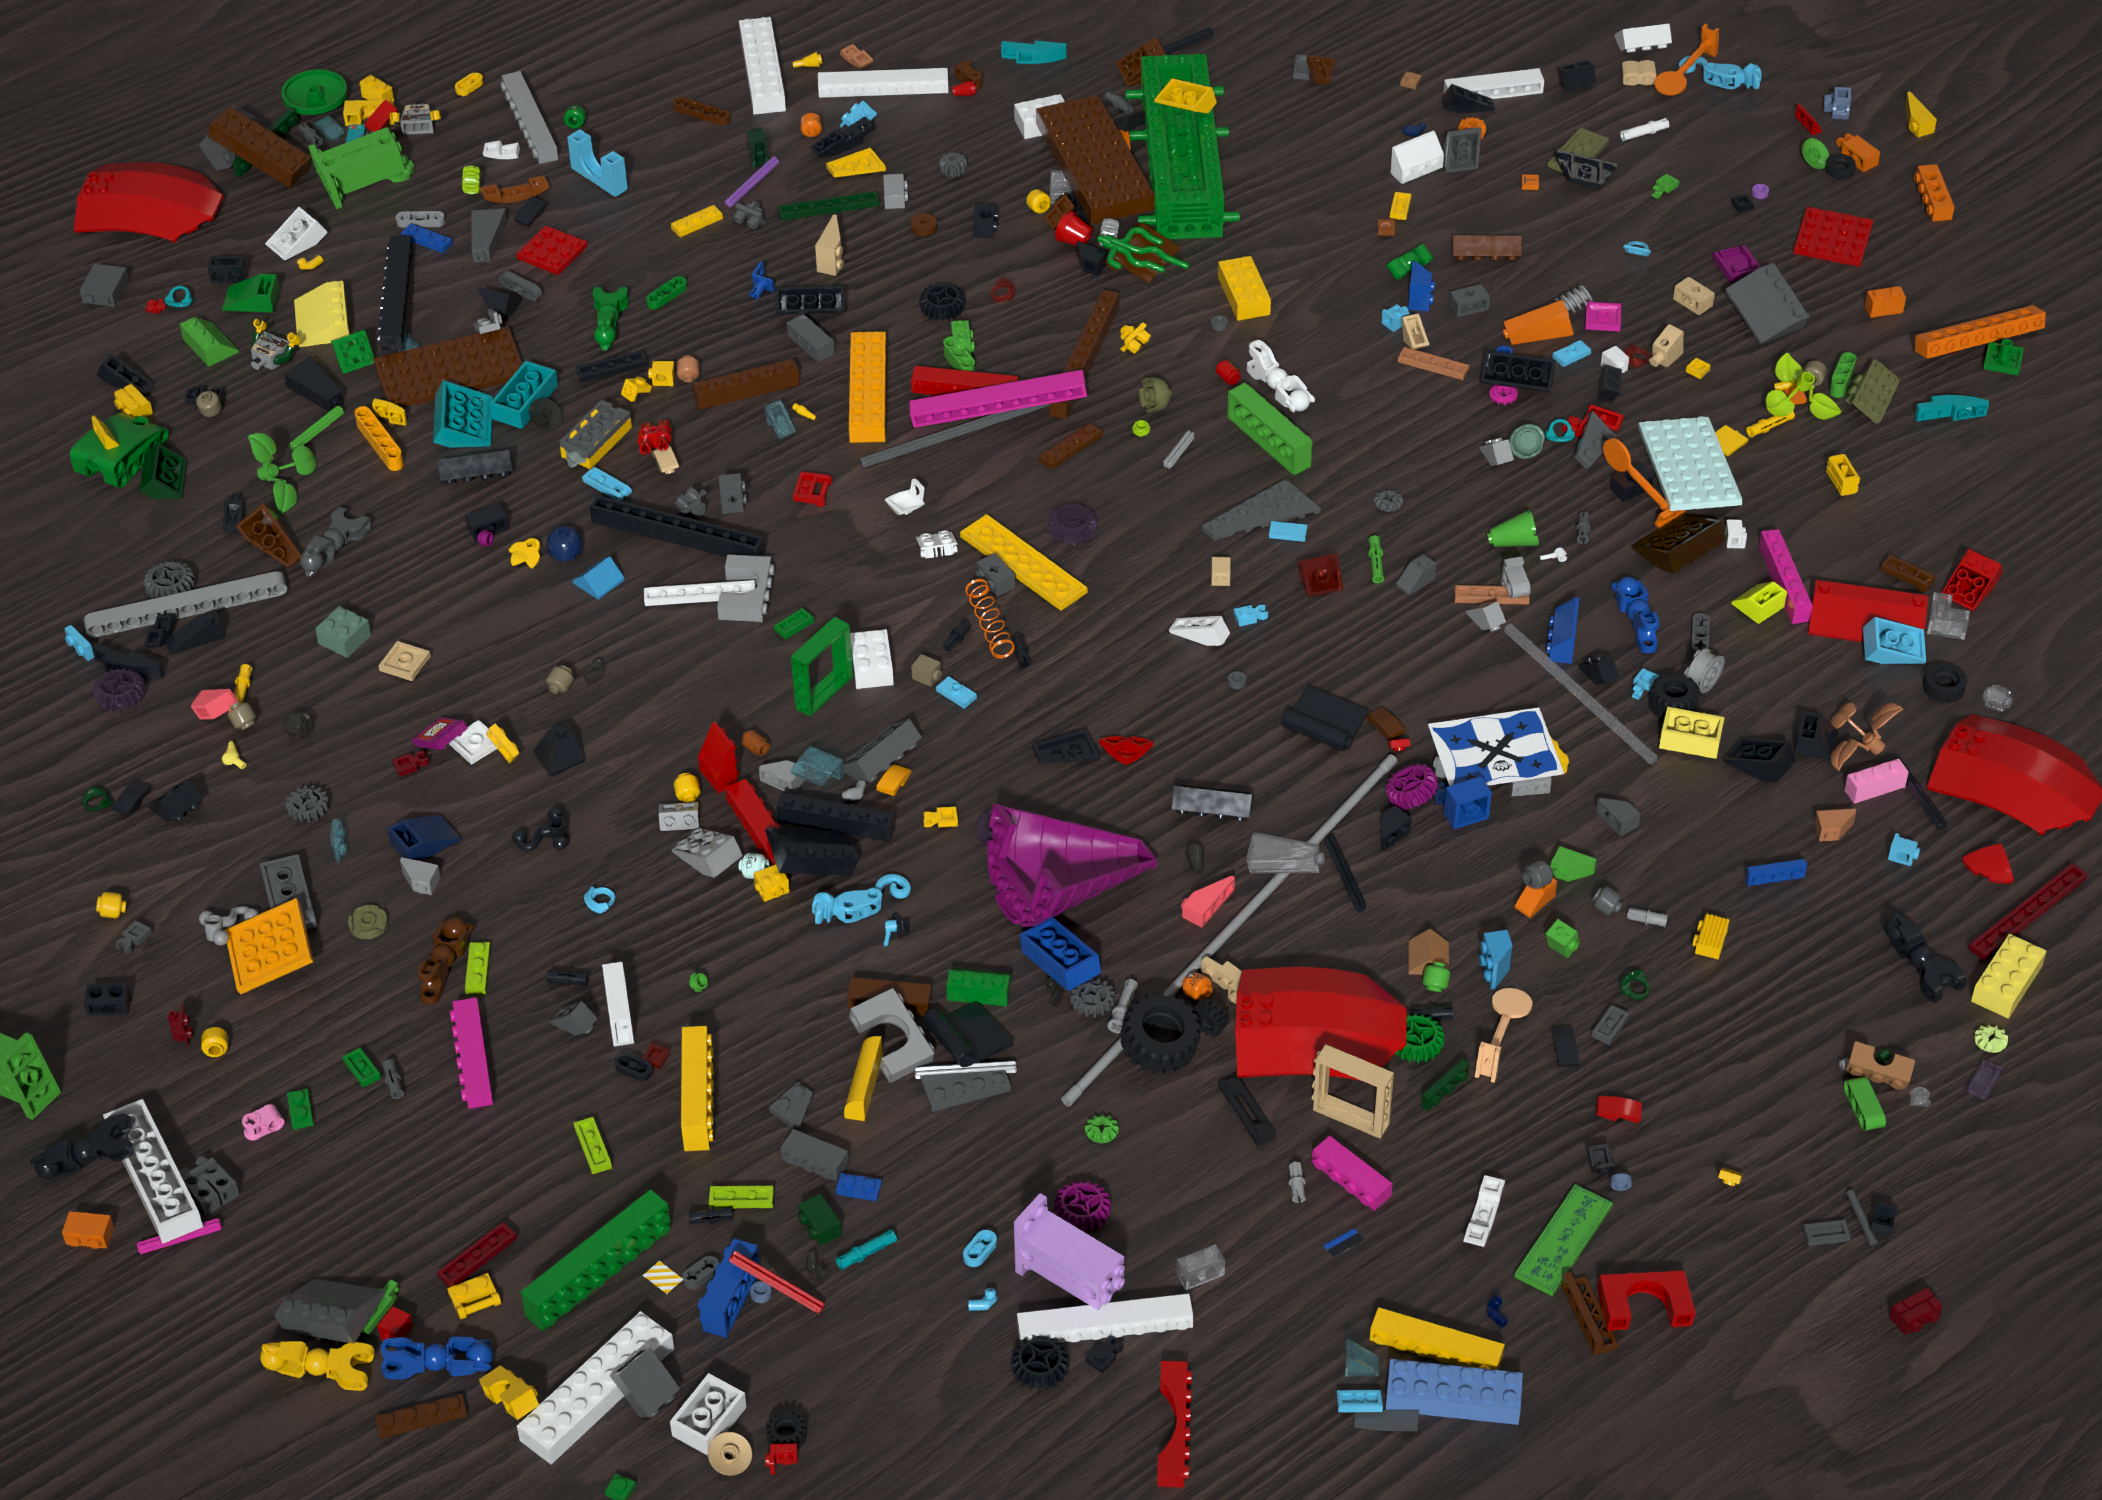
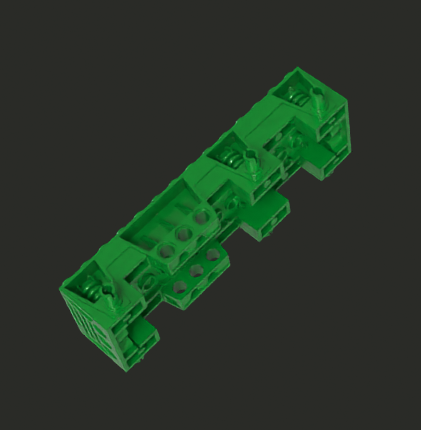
[1125,54,1240,239]

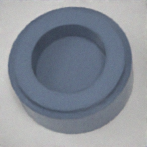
[1610,1173,1632,1191]
[750,1281,772,1303]

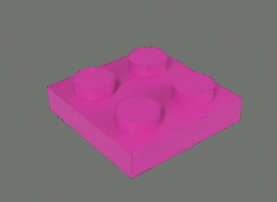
[1585,301,1621,332]

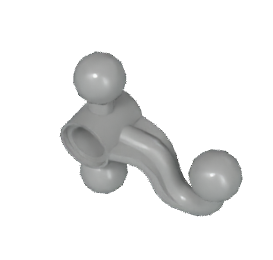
[199,906,259,946]

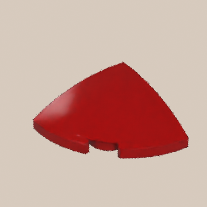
[1099,736,1154,765]
[1962,843,2014,884]

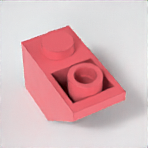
[191,689,238,720]

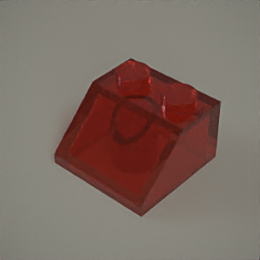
[1297,554,1344,597]

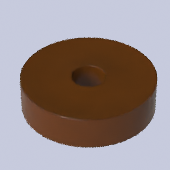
[910,213,937,236]

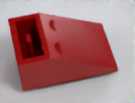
[1940,549,2003,612]
[698,722,739,794]

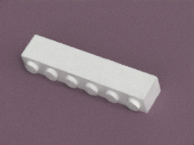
[1443,68,1544,99]

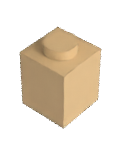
[1211,557,1230,586]

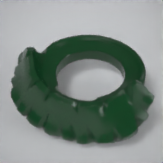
[82,787,113,811]
[1620,970,1650,1000]

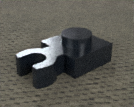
[1085,1336,1123,1374]

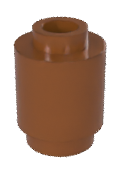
[741,730,770,756]

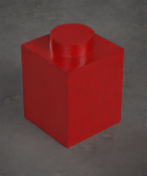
[377,1306,413,1341]

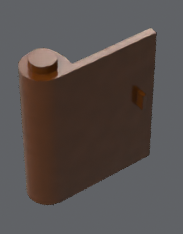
[1105,223,1180,284]

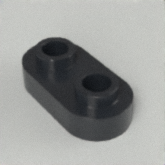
[614,1052,653,1081]

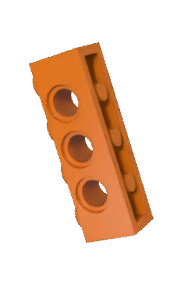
[1914,164,1954,221]

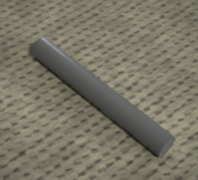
[1846,1190,1877,1245]

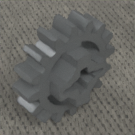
[285,785,329,822]
[1071,978,1115,1018]

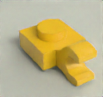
[923,807,958,827]

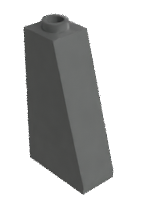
[472,208,507,263]

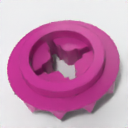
[1489,385,1518,405]

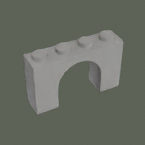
[717,555,775,622]
[849,988,935,1083]

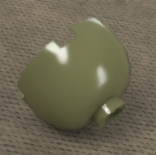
[1139,377,1172,413]

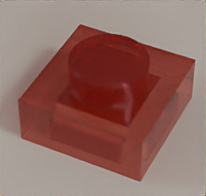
[642,1043,670,1069]

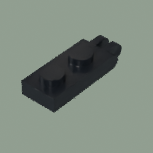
[223,494,244,533]

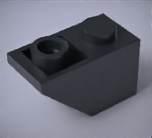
[1076,241,1108,276]
[1578,654,1620,685]
[1380,805,1412,851]

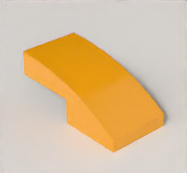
[876,764,911,796]

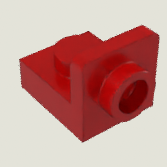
[1562,415,1588,438]
[765,1444,798,1475]

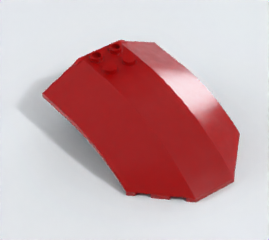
[74,162,224,243]
[1927,714,2102,835]
[1235,967,1407,1083]

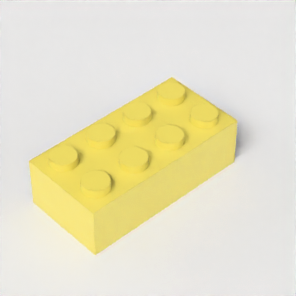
[1971,934,2047,1019]

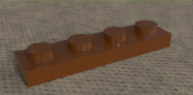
[1039,422,1103,470]
[375,1394,467,1439]

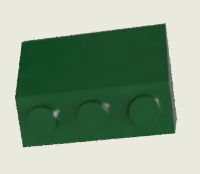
[139,443,187,500]

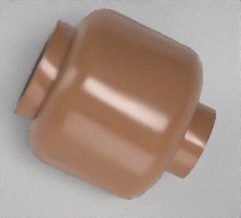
[677,355,699,383]

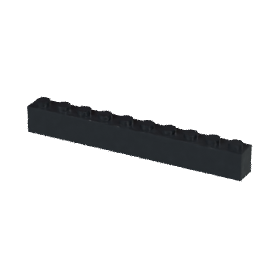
[377,235,413,351]
[589,495,765,557]

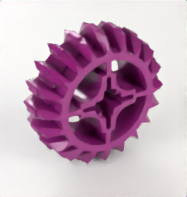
[1386,764,1438,810]
[1054,1179,1111,1232]

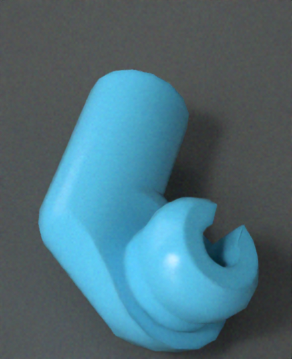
[969,1288,998,1311]

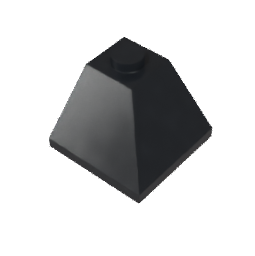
[478,287,523,318]
[533,722,585,776]

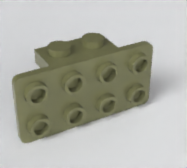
[1845,359,1900,424]

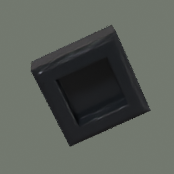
[1731,194,1754,212]

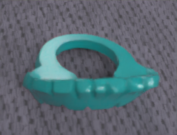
[164,286,193,307]
[1545,419,1575,442]

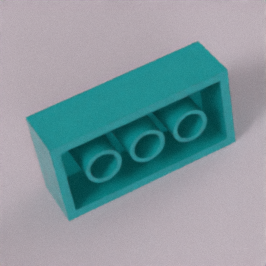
[489,361,558,429]

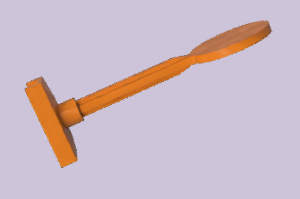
[1654,24,1719,95]
[1603,438,1686,528]

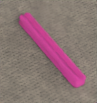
[137,1218,222,1254]

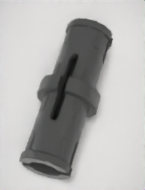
[1105,90,1134,115]
[299,123,323,147]
[1576,512,1591,544]
[382,1059,404,1099]

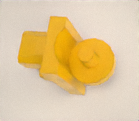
[1120,323,1151,354]

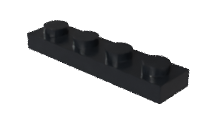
[575,350,648,383]

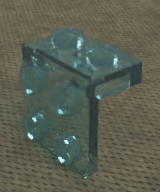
[791,746,844,786]

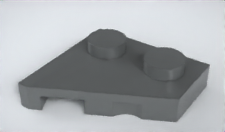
[769,1082,813,1131]

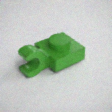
[1652,174,1679,199]

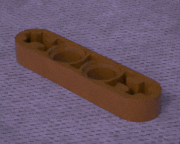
[673,97,731,125]

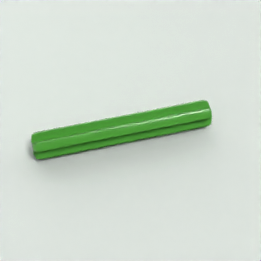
[290,406,344,450]

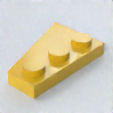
[826,148,886,177]

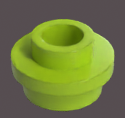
[1132,420,1150,436]

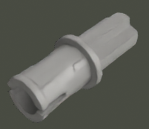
[1627,908,1668,927]
[1289,1161,1306,1203]

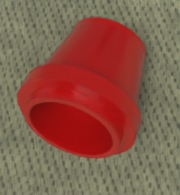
[1054,211,1093,246]

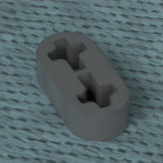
[683,1256,719,1290]

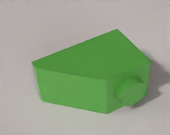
[1551,846,1597,881]

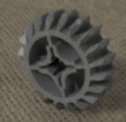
[144,560,195,599]

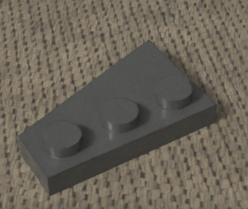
[1574,411,1617,469]

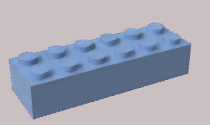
[1386,1359,1523,1425]

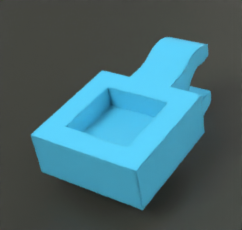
[1632,668,1659,700]

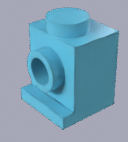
[1382,304,1409,332]
[1888,833,1920,866]

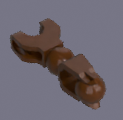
[417,917,473,1005]

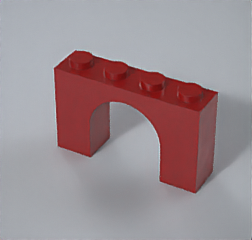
[1597,1270,1696,1330]

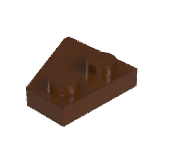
[1306,55,1336,85]

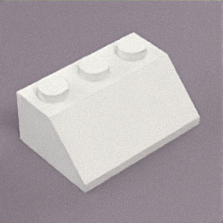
[1614,24,1672,53]
[1391,131,1444,184]

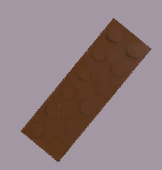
[208,106,311,188]

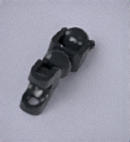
[1884,911,1967,1003]
[30,1113,135,1179]

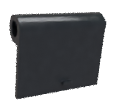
[1281,686,1369,751]
[923,1001,1013,1067]

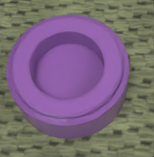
[1752,184,1769,199]

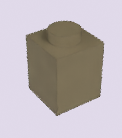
[911,654,942,687]

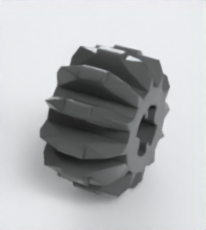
[939,152,967,178]

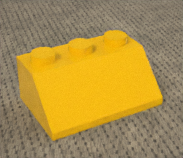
[1154,78,1217,113]

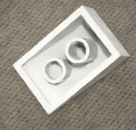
[265,207,327,260]

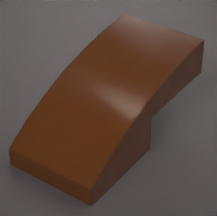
[1044,194,1076,230]
[1367,707,1406,740]

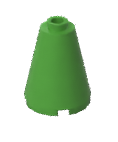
[1487,510,1539,547]

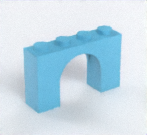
[567,129,628,197]

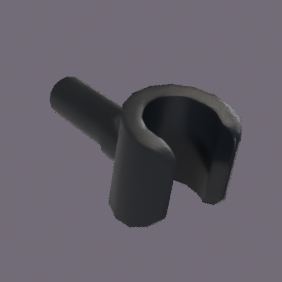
[892,913,909,934]

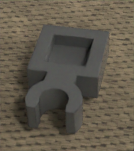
[116,920,152,954]

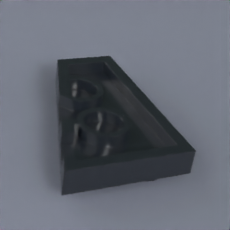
[1032,729,1100,763]

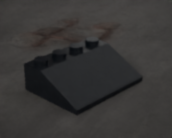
[765,828,859,876]

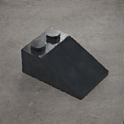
[1722,737,1796,782]

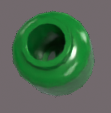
[564,105,587,129]

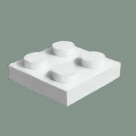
[449,720,497,765]

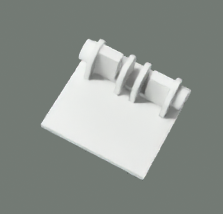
[916,531,957,559]

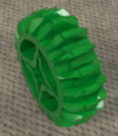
[1395,1013,1444,1064]

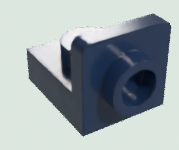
[1433,782,1449,805]

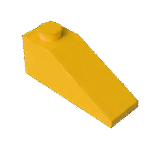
[1905,92,1937,138]

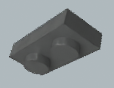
[1592,1005,1630,1045]

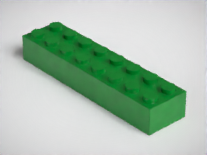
[521,1189,671,1331]

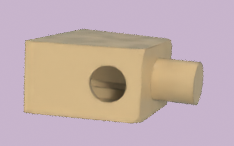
[1649,324,1684,367]

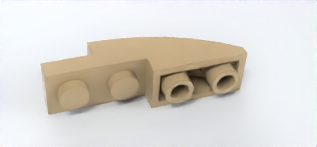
[1201,956,1242,1004]

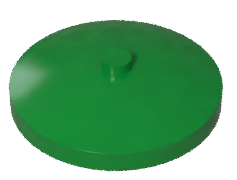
[281,69,348,115]

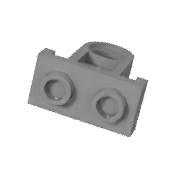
[1501,556,1531,599]

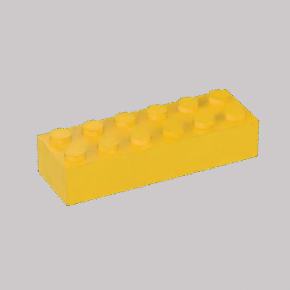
[681,1026,714,1151]

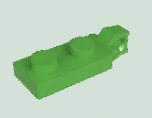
[362,1280,400,1334]

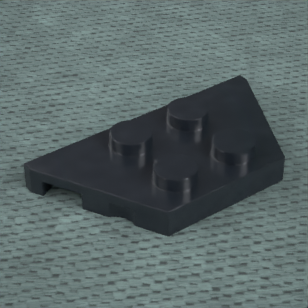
[1554,149,1617,189]

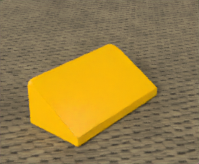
[91,416,119,450]

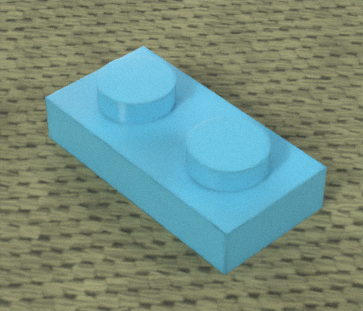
[64,625,94,661]

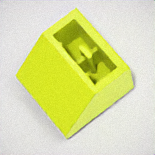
[1731,581,1787,624]

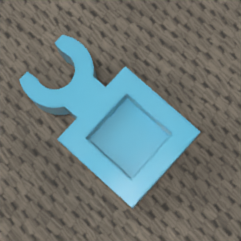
[1233,605,1268,627]

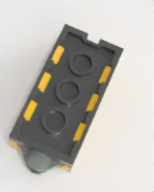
[559,400,632,469]

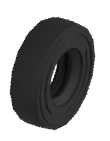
[1826,154,1856,179]

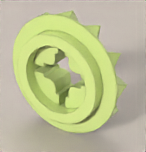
[1974,1024,2008,1053]

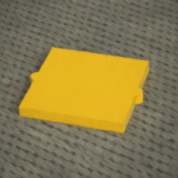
[1715,425,1748,456]

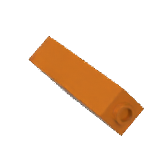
[1502,300,1574,345]

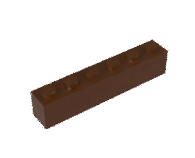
[692,359,800,410]

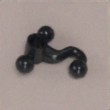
[512,807,568,851]

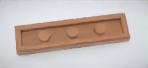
[1398,347,1470,380]
[1454,585,1530,605]

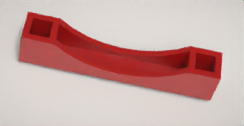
[1157,1361,1192,1488]

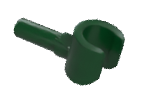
[1876,1048,1891,1066]

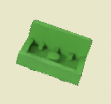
[951,320,974,355]

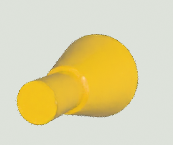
[792,51,823,68]

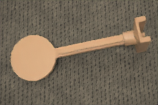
[1475,988,1532,1083]

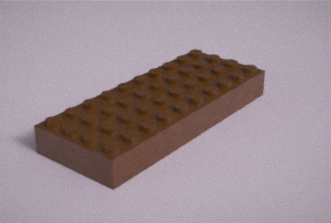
[1036,95,1155,225]

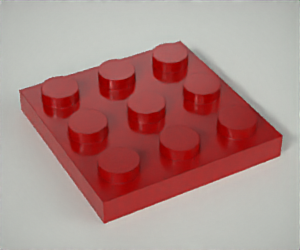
[516,225,588,275]

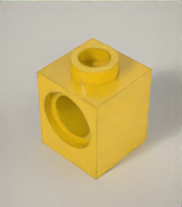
[649,361,675,386]

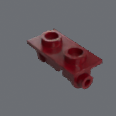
[167,1005,193,1047]

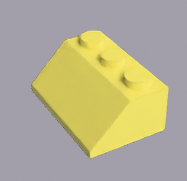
[1659,707,1725,759]

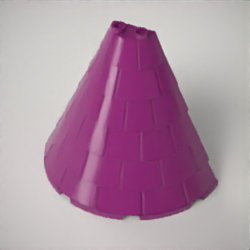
[987,804,1157,927]

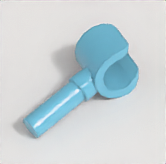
[883,920,897,947]

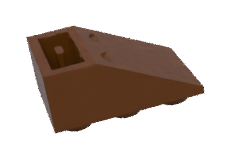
[1115,37,1167,87]

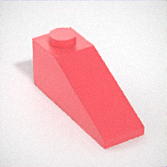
[1181,876,1235,927]

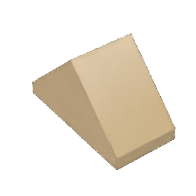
[1402,313,1429,350]

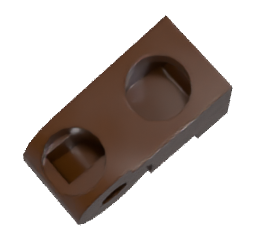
[955,60,982,89]

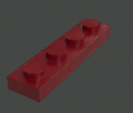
[437,1222,517,1288]

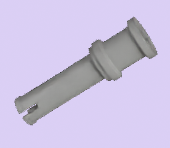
[1108,979,1138,1034]

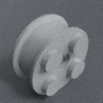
[1684,648,1725,693]

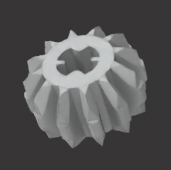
[1099,219,1119,246]

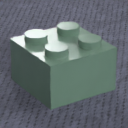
[315,606,371,658]

